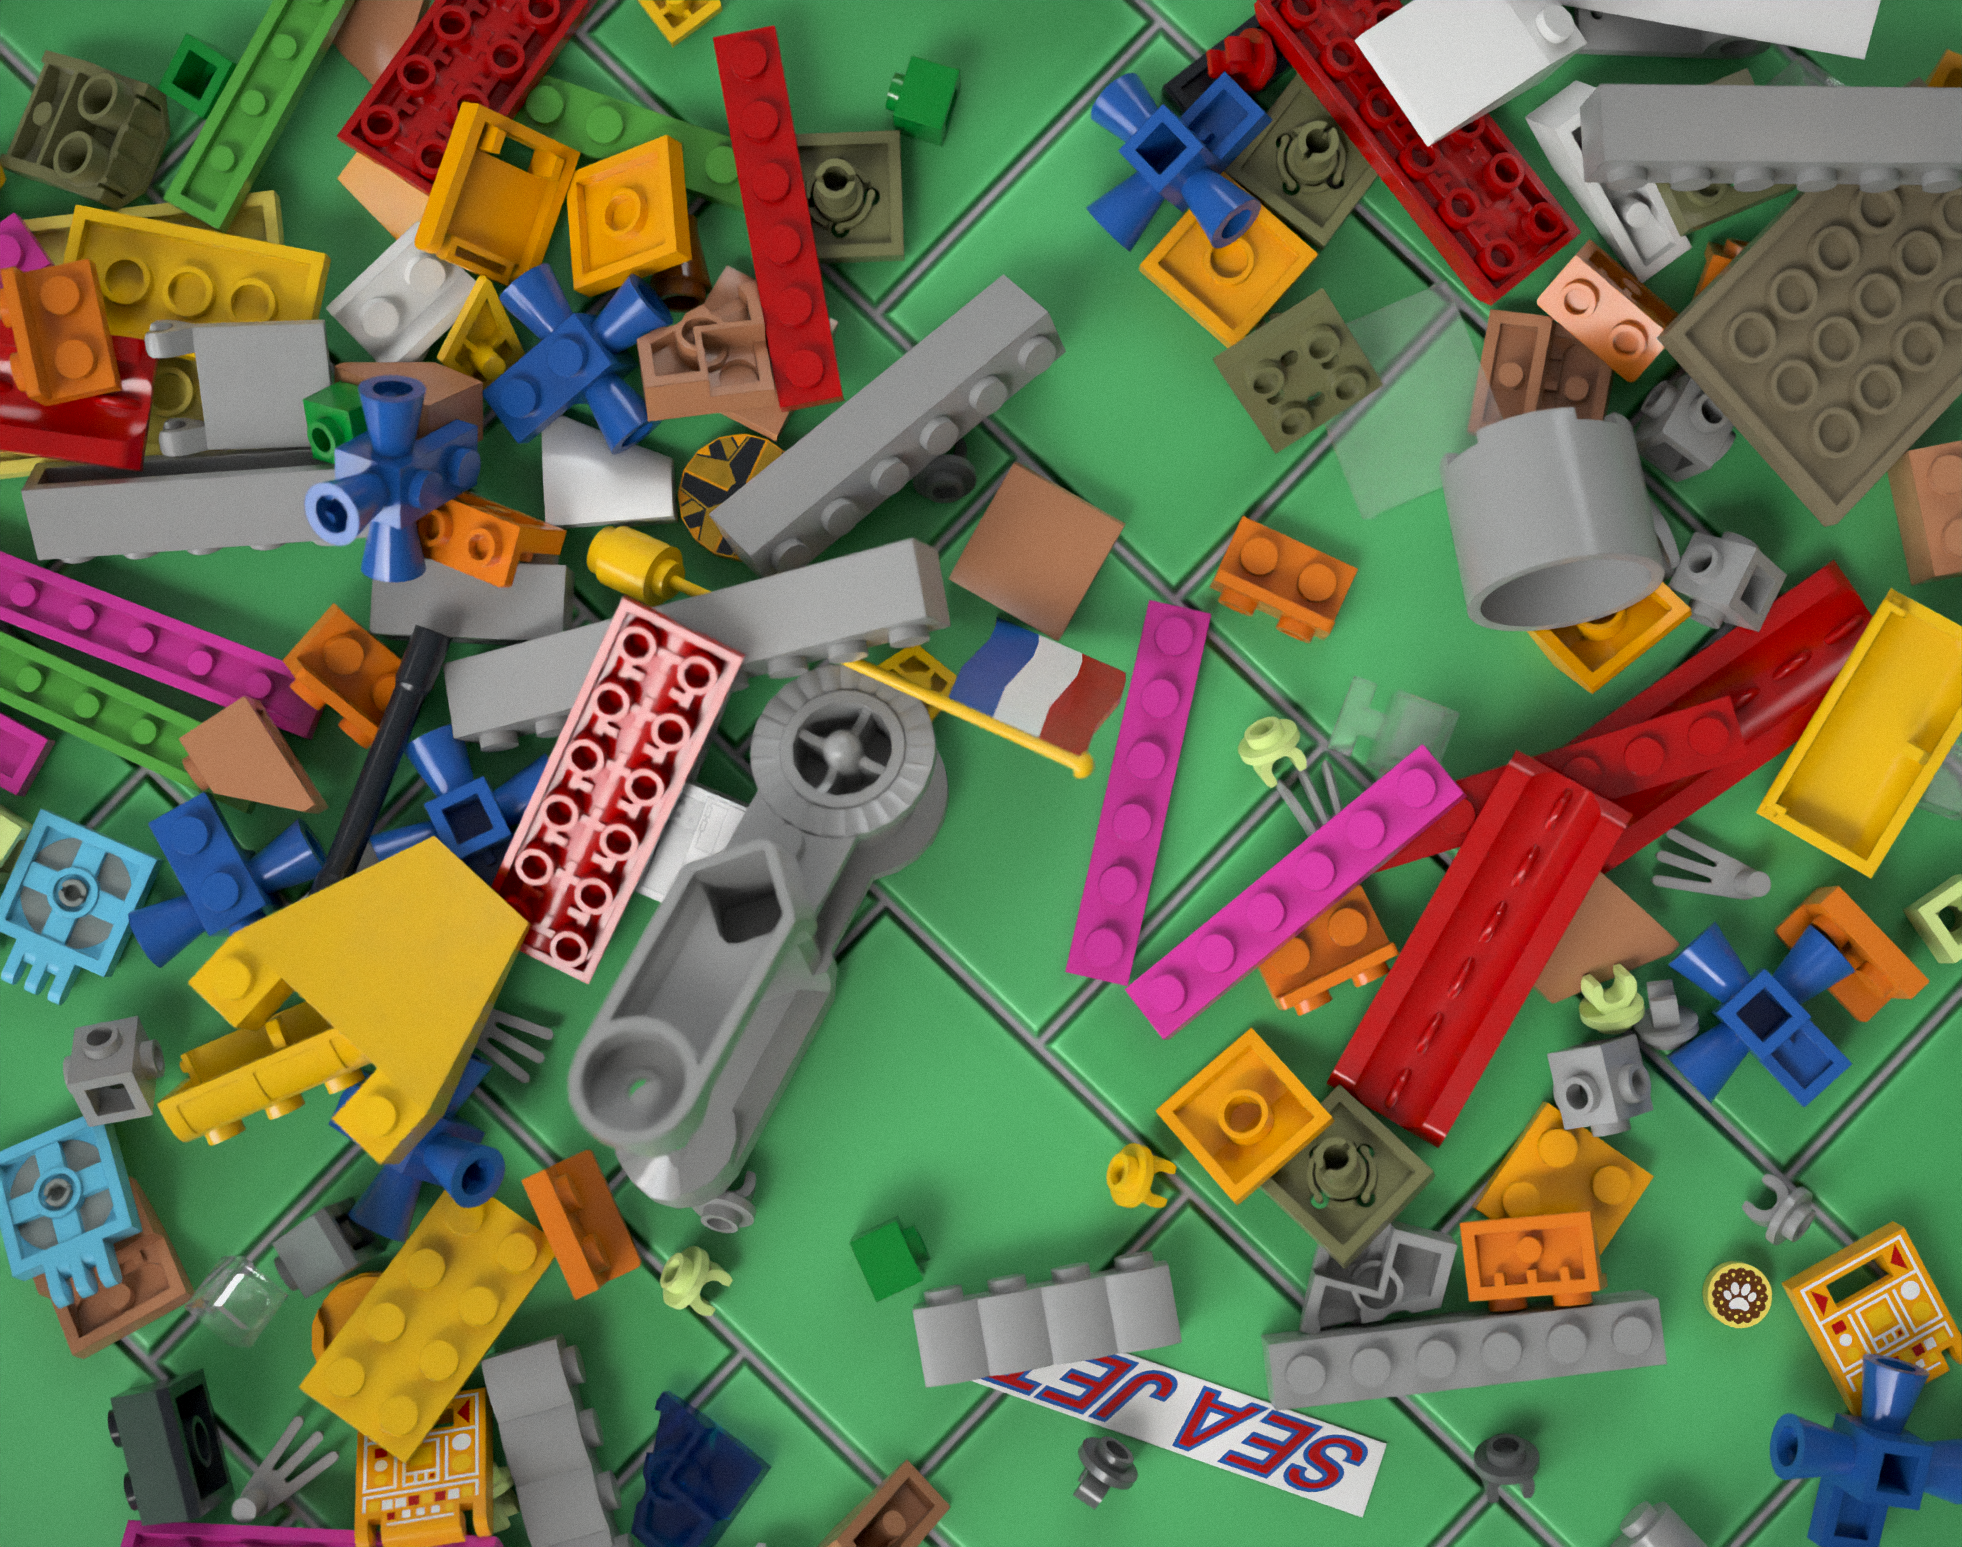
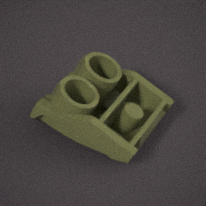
[0,50,171,210]

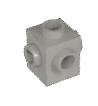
[1635,374,1736,482]
[1668,532,1787,632]
[63,1016,165,1127]
[1547,1034,1654,1137]

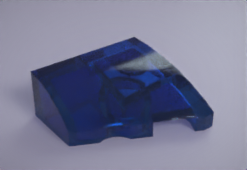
[631,1391,772,1547]

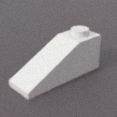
[1525,80,1692,283]

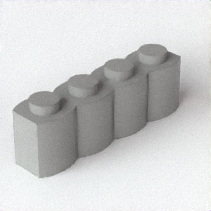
[913,1251,1182,1387]
[481,1333,635,1547]

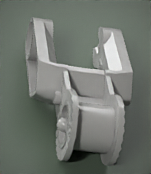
[568,664,949,1209]

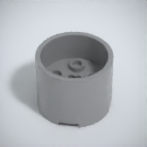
[1439,407,1665,631]

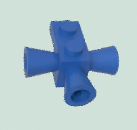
[1086,71,1273,252]
[483,263,673,455]
[304,375,481,583]
[370,723,549,887]
[128,792,327,968]
[1666,921,1856,1107]
[328,1052,505,1242]
[1770,1354,1962,1547]

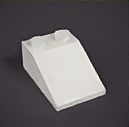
[1355,0,1588,147]

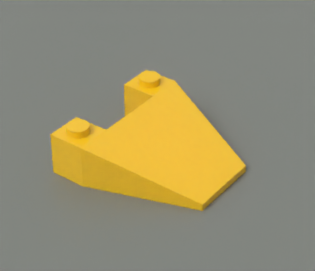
[187,836,531,1164]

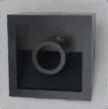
[108,1369,235,1526]

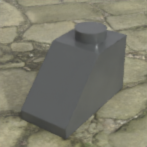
[272,1197,385,1299]

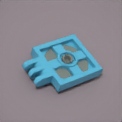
[0,809,164,1006]
[0,1116,143,1309]

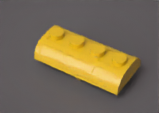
[1756,588,1962,878]
[157,1001,372,1146]

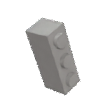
[369,553,575,646]

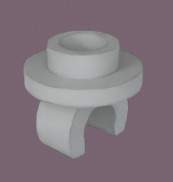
[1633,979,1699,1050]
[692,1171,756,1233]
[1742,1174,1816,1246]

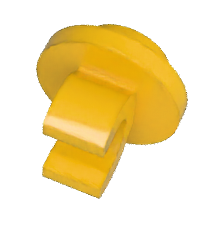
[1106,1143,1177,1208]

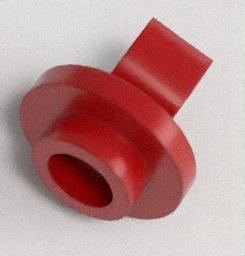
[1206,28,1277,93]

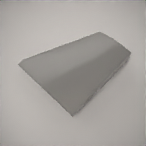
[1299,1203,1457,1334]

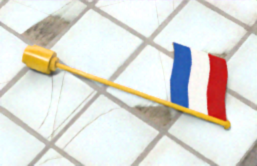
[587,526,1126,778]

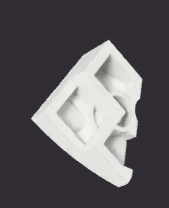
[542,415,679,529]

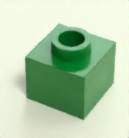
[157,33,239,120]
[885,55,961,147]
[302,381,368,465]
[849,1216,931,1303]

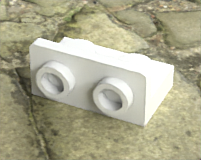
[325,221,476,362]

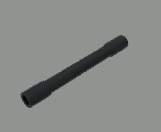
[308,624,452,897]

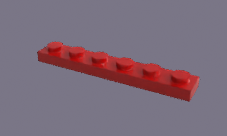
[713,25,845,413]
[1373,695,1749,874]

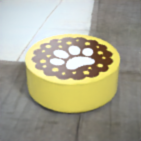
[1702,1261,1772,1328]

